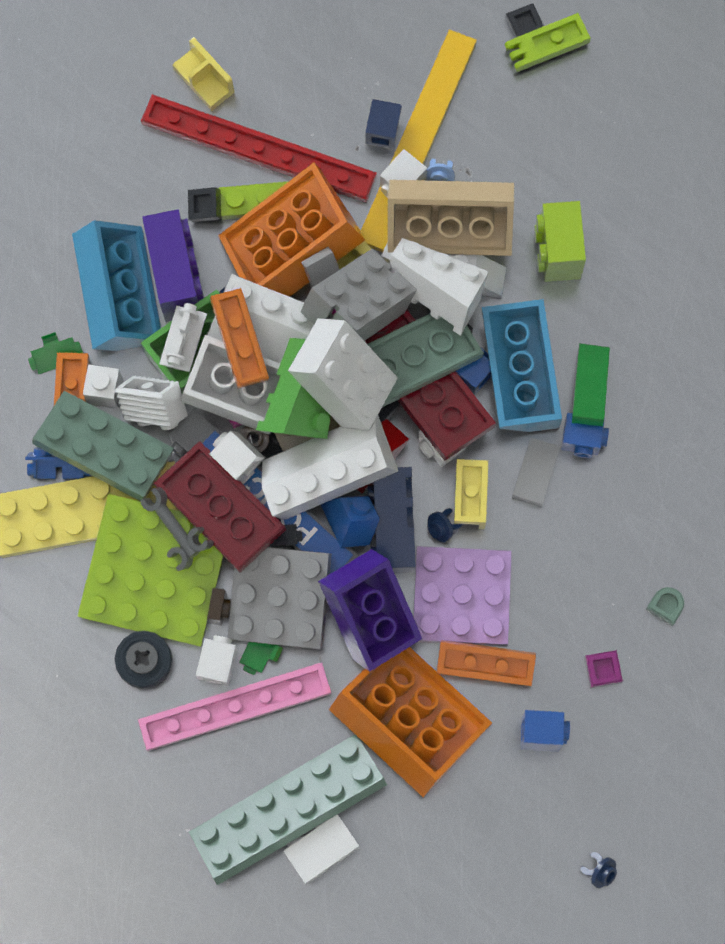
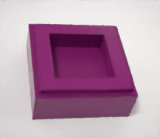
[585,650,623,688]

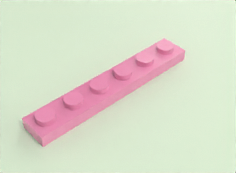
[138,662,331,751]

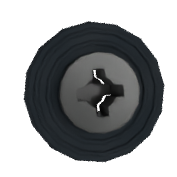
[114,631,172,689]

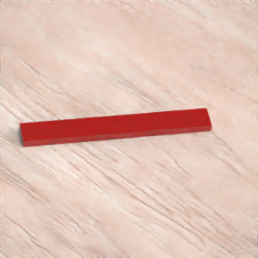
[141,94,377,203]

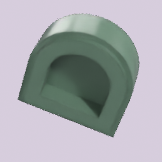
[646,587,684,626]

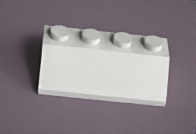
[207,274,334,363]
[262,415,398,520]

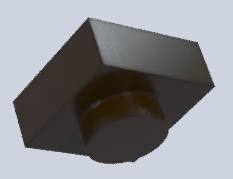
[207,588,231,626]

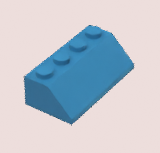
[72,220,161,351]
[481,299,562,432]

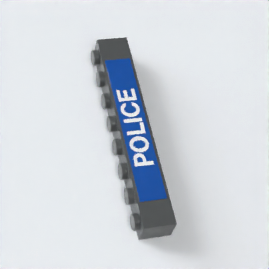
[169,408,359,574]

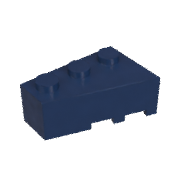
[368,467,416,574]

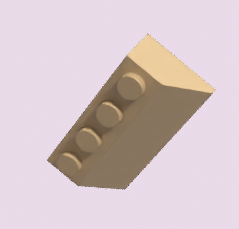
[388,180,514,256]

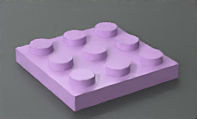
[414,546,511,646]

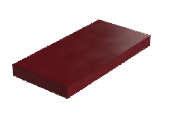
[153,441,287,573]

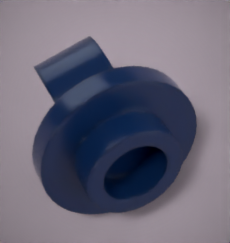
[427,508,462,542]
[580,852,617,888]

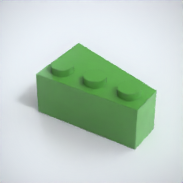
[256,338,330,439]

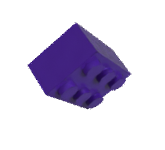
[142,209,204,322]
[318,549,423,671]

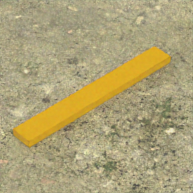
[361,29,477,253]

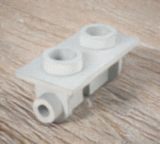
[159,303,207,372]

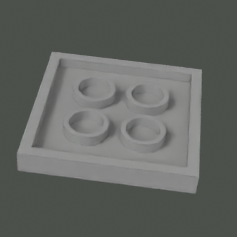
[228,547,332,649]

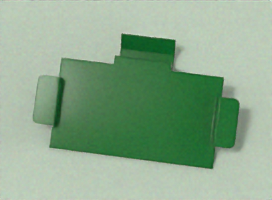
[28,332,83,374]
[239,642,283,675]

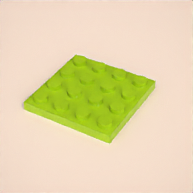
[77,494,224,647]

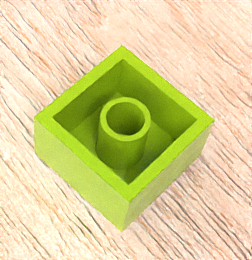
[534,201,586,282]

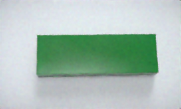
[571,343,610,427]

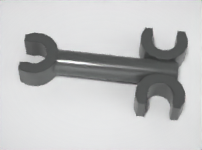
[141,487,214,571]

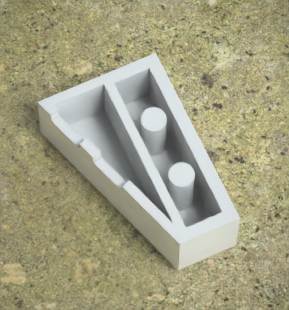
[389,238,489,336]

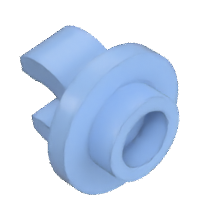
[426,159,455,181]

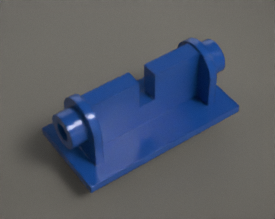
[25,447,91,479]

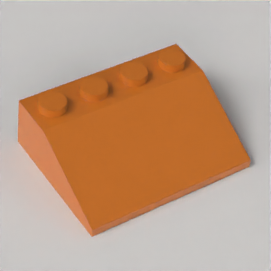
[218,163,365,297]
[329,647,492,797]

